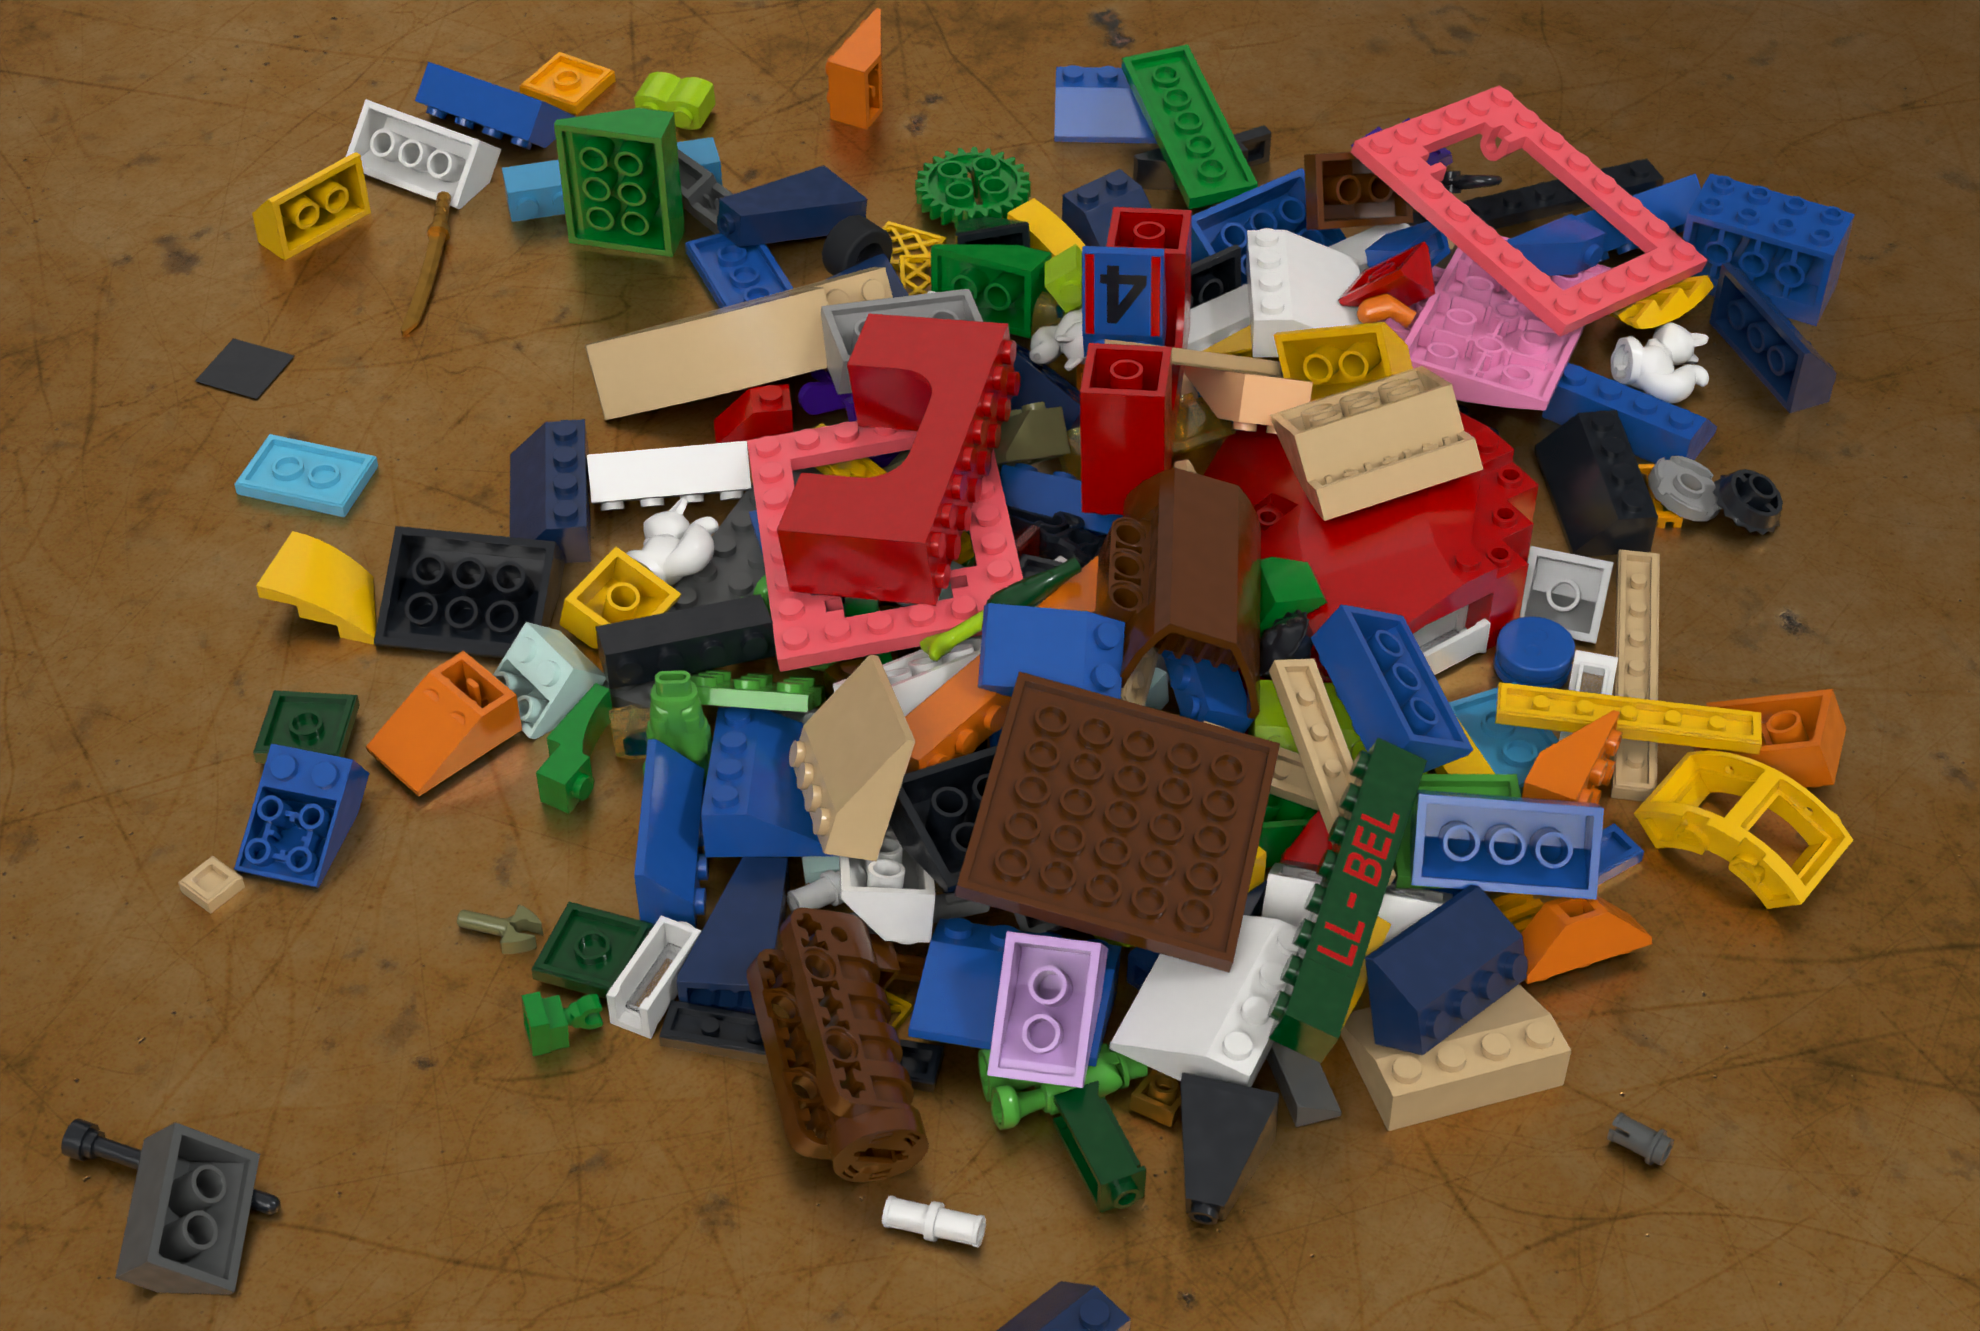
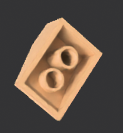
[1184,366,1313,434]

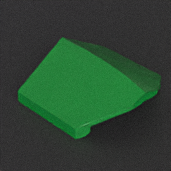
[1260,557,1327,637]

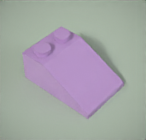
[987,931,1108,1088]

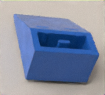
[234,744,370,888]

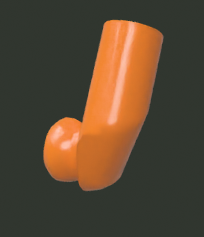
[1357,294,1417,328]

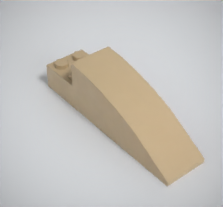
[585,267,893,420]

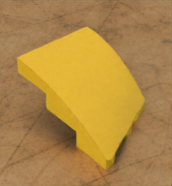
[1609,275,1714,329]
[256,531,376,645]

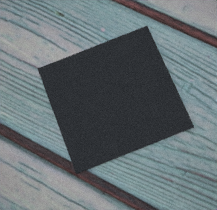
[195,338,295,399]

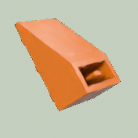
[825,8,883,130]
[366,650,522,797]
[1521,710,1623,804]

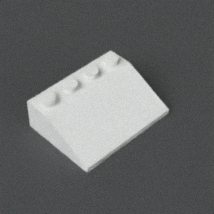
[1246,228,1363,358]
[1109,915,1299,1087]

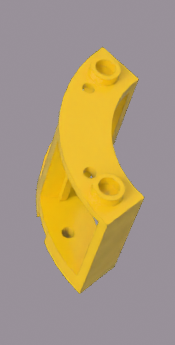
[1634,751,1853,909]

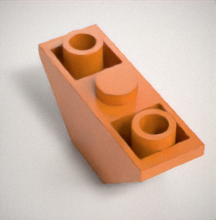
[1521,896,1652,984]

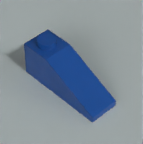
[1506,214,1606,276]

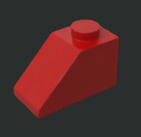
[714,384,793,447]

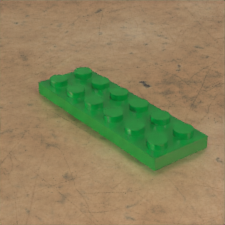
[1121,44,1258,209]

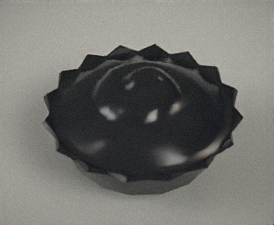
[1713,469,1783,535]
[1260,609,1314,680]

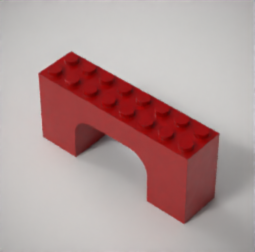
[1080,207,1192,515]
[777,313,1020,606]

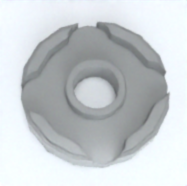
[1648,456,1722,522]

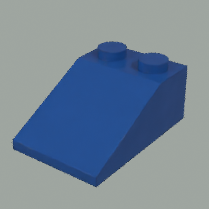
[978,603,1125,699]

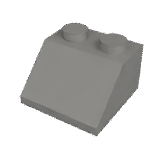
[1519,546,1614,644]

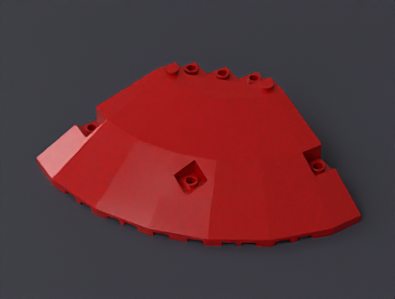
[1203,411,1539,734]

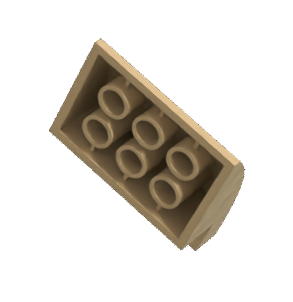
[1270,366,1483,521]

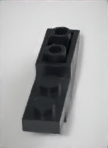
[1133,125,1272,190]

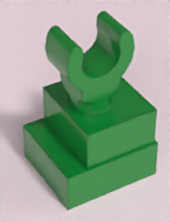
[521,991,603,1057]

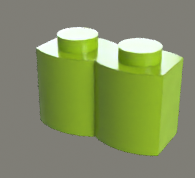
[634,72,716,130]

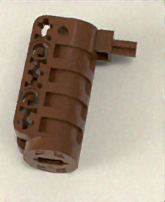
[746,907,929,1182]

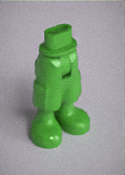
[642,670,712,782]
[978,1042,1148,1130]

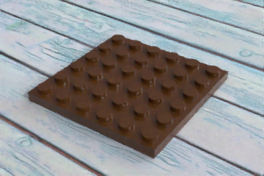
[954,671,1280,973]

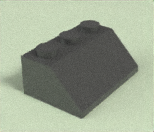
[115,1122,260,1295]

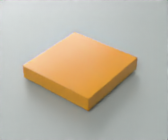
[519,52,616,116]

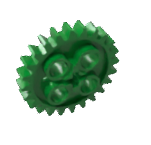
[915,147,1031,229]

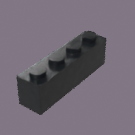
[595,594,776,689]

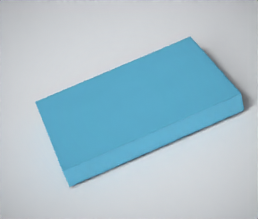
[234,434,378,518]

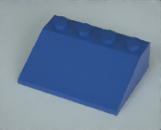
[1191,168,1347,286]
[701,707,837,857]
[908,918,1122,1067]

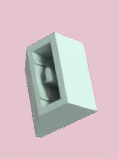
[493,622,606,739]

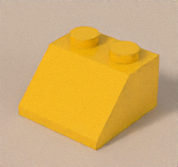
[559,546,681,649]

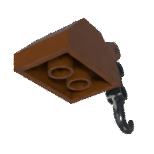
[1304,151,1502,230]

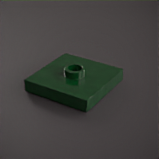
[253,690,360,763]
[531,902,653,999]

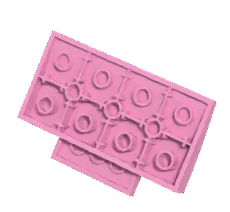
[1378,236,1611,411]

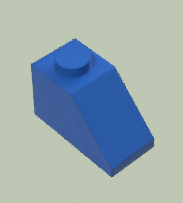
[1365,221,1451,268]

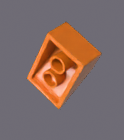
[1694,689,1846,788]

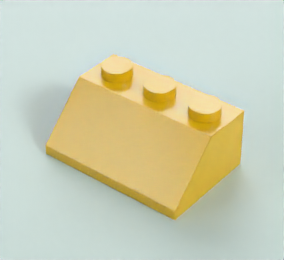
[252,152,371,261]
[1274,322,1413,402]

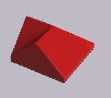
[1338,241,1436,307]

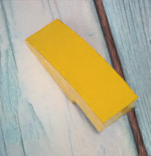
[1007,198,1085,258]

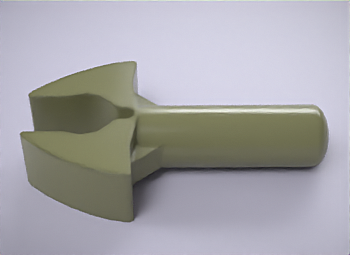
[457,905,543,954]

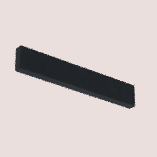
[659,1000,944,1093]

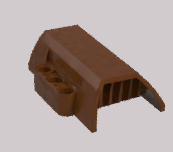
[1095,468,1261,719]

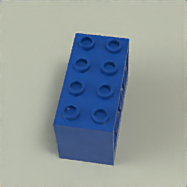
[1682,173,1855,326]

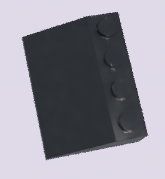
[374,526,566,659]
[889,745,997,893]

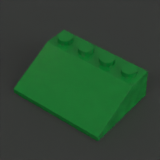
[554,108,685,257]

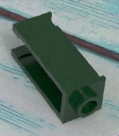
[1053,1081,1146,1213]

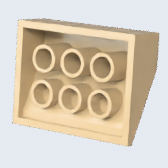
[789,655,915,861]
[1341,984,1571,1131]

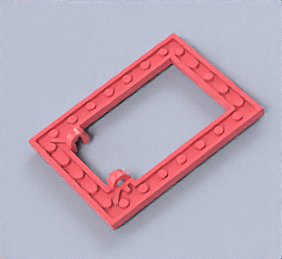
[1350,85,1708,337]
[747,421,1023,672]

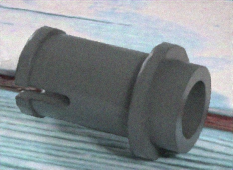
[1607,1112,1674,1166]

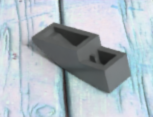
[678,149,733,234]

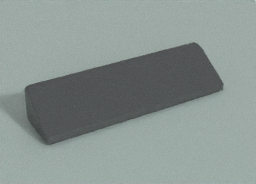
[1266,1041,1341,1127]

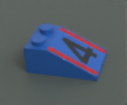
[1082,246,1167,357]

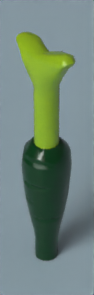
[920,557,1082,662]

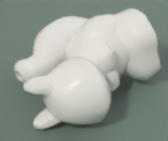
[1030,308,1086,371]
[1611,322,1709,404]
[626,498,719,586]

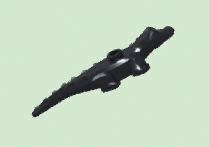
[1006,504,1107,567]

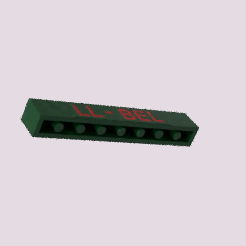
[1268,737,1427,1063]

